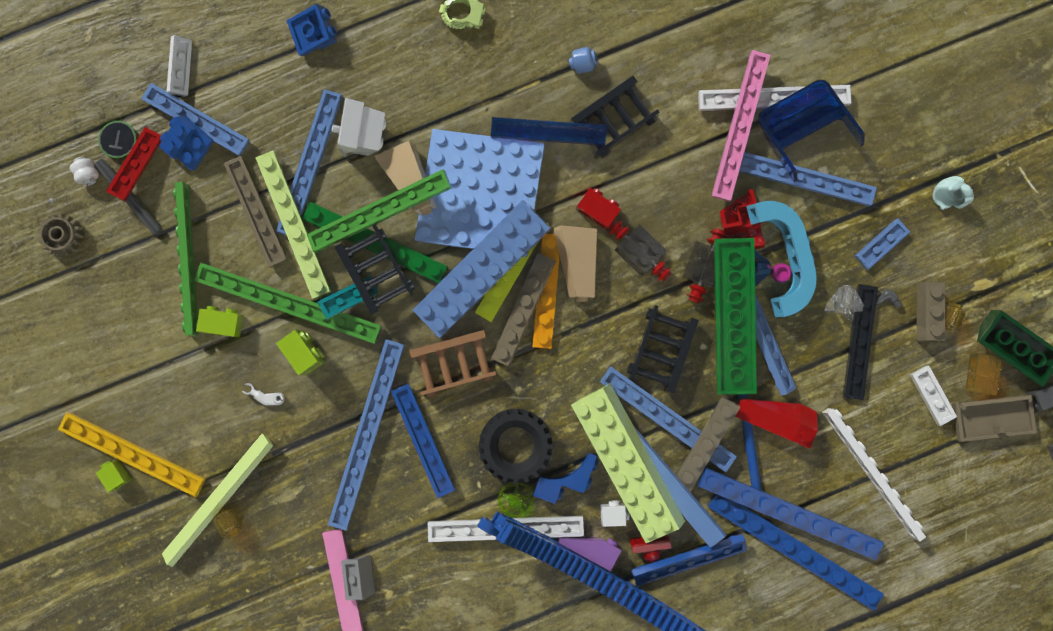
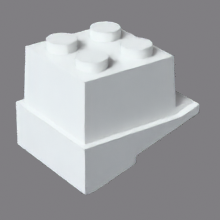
[332,98,386,156]

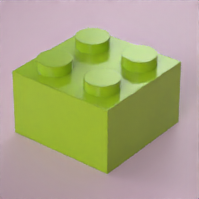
[276,330,325,375]

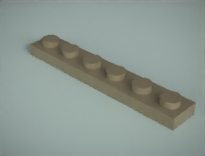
[223,156,288,268]
[491,253,556,366]
[676,396,740,492]

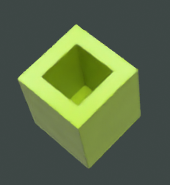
[96,460,132,492]

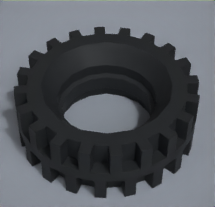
[479,408,553,484]

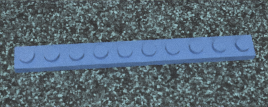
[328,339,405,531]

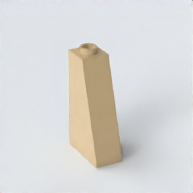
[375,141,437,215]
[554,225,597,302]

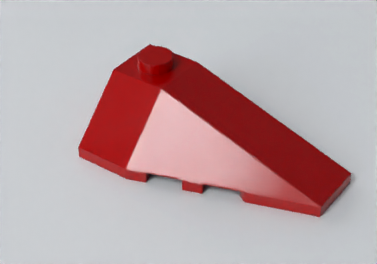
[735,399,818,449]

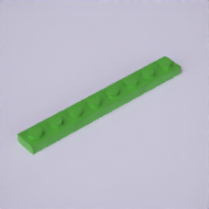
[307,169,452,253]
[173,182,199,336]

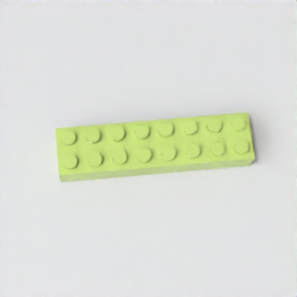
[571,384,685,543]

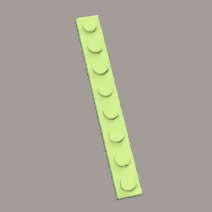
[255,151,331,299]

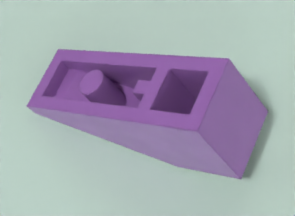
[558,537,622,571]

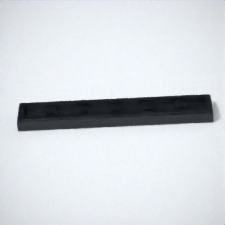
[843,284,878,400]

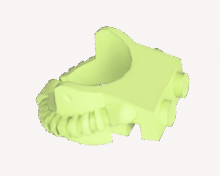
[439,0,486,29]

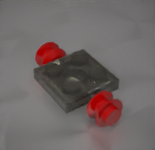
[609,221,671,282]
[682,228,728,304]

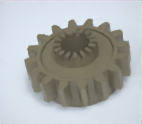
[38,214,84,256]

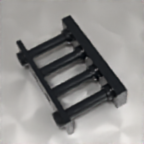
[570,76,660,159]
[335,225,415,317]
[627,305,699,393]

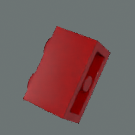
[576,188,621,231]

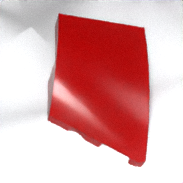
[719,189,765,249]

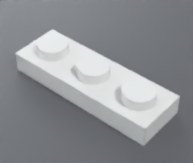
[166,35,192,97]
[910,366,957,426]

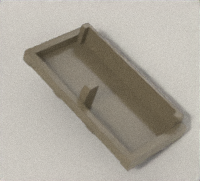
[952,394,1037,442]

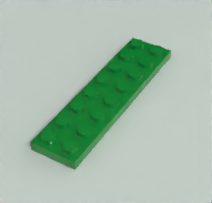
[714,238,757,395]

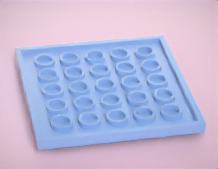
[415,129,545,257]

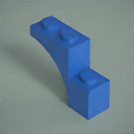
[533,452,599,504]

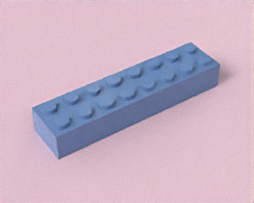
[413,200,552,338]

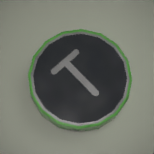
[99,121,138,159]

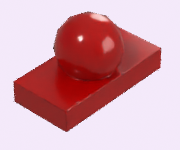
[629,534,671,562]

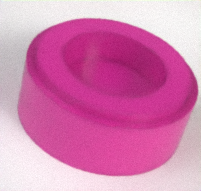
[771,263,791,283]

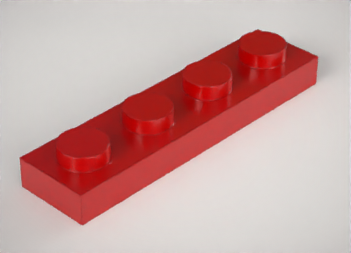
[106,127,161,202]

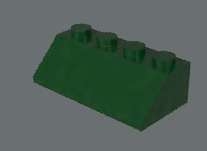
[977,310,1053,387]

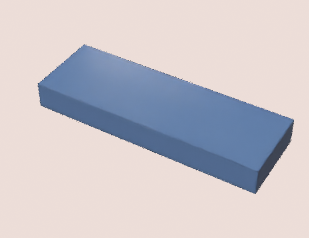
[854,218,910,270]

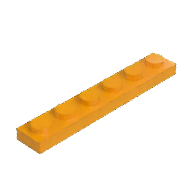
[532,234,560,349]

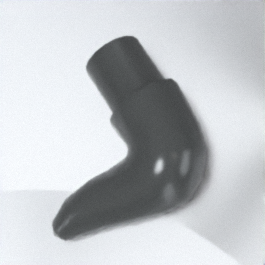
[876,290,902,308]

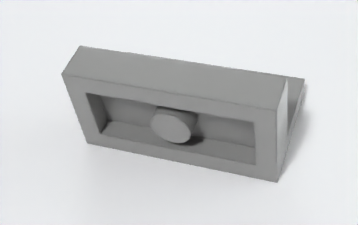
[341,555,375,600]

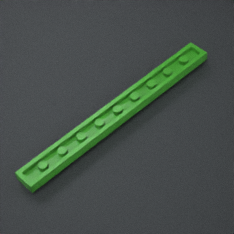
[194,263,382,344]

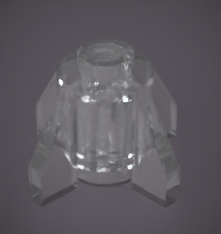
[824,285,864,320]

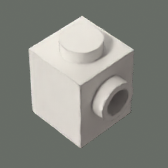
[600,500,629,527]

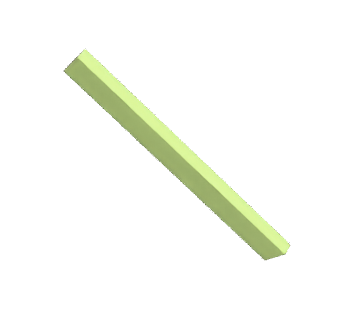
[162,433,273,567]

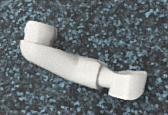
[242,383,285,406]

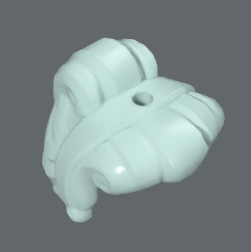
[933,176,974,210]

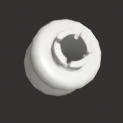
[70,157,99,186]

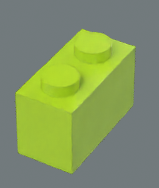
[196,306,243,337]

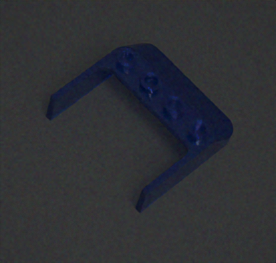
[758,80,865,182]

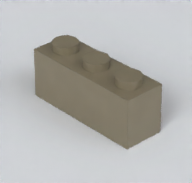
[916,282,945,341]

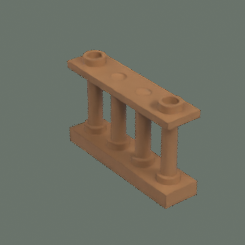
[409,330,497,398]

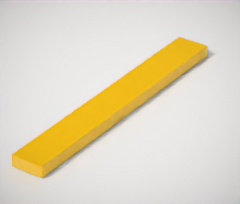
[58,412,206,497]

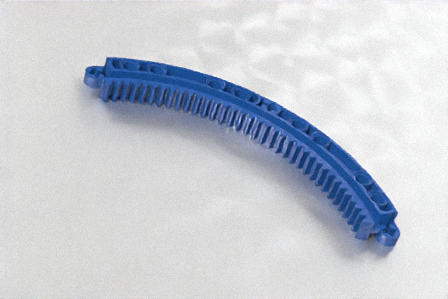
[477,511,706,631]

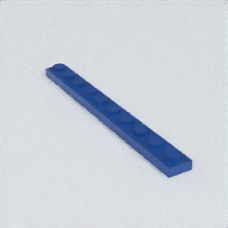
[698,467,884,560]
[707,494,884,610]

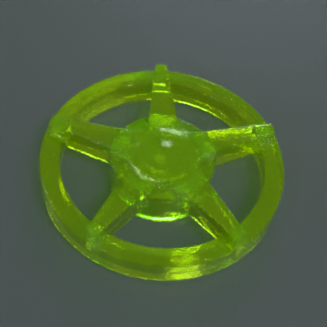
[498,482,534,518]

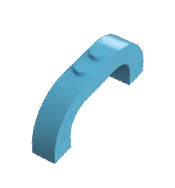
[746,201,817,317]

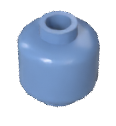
[569,47,598,74]

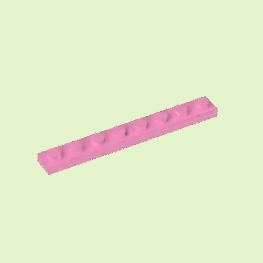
[711,50,770,202]

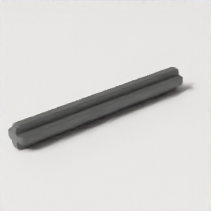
[95,159,162,235]

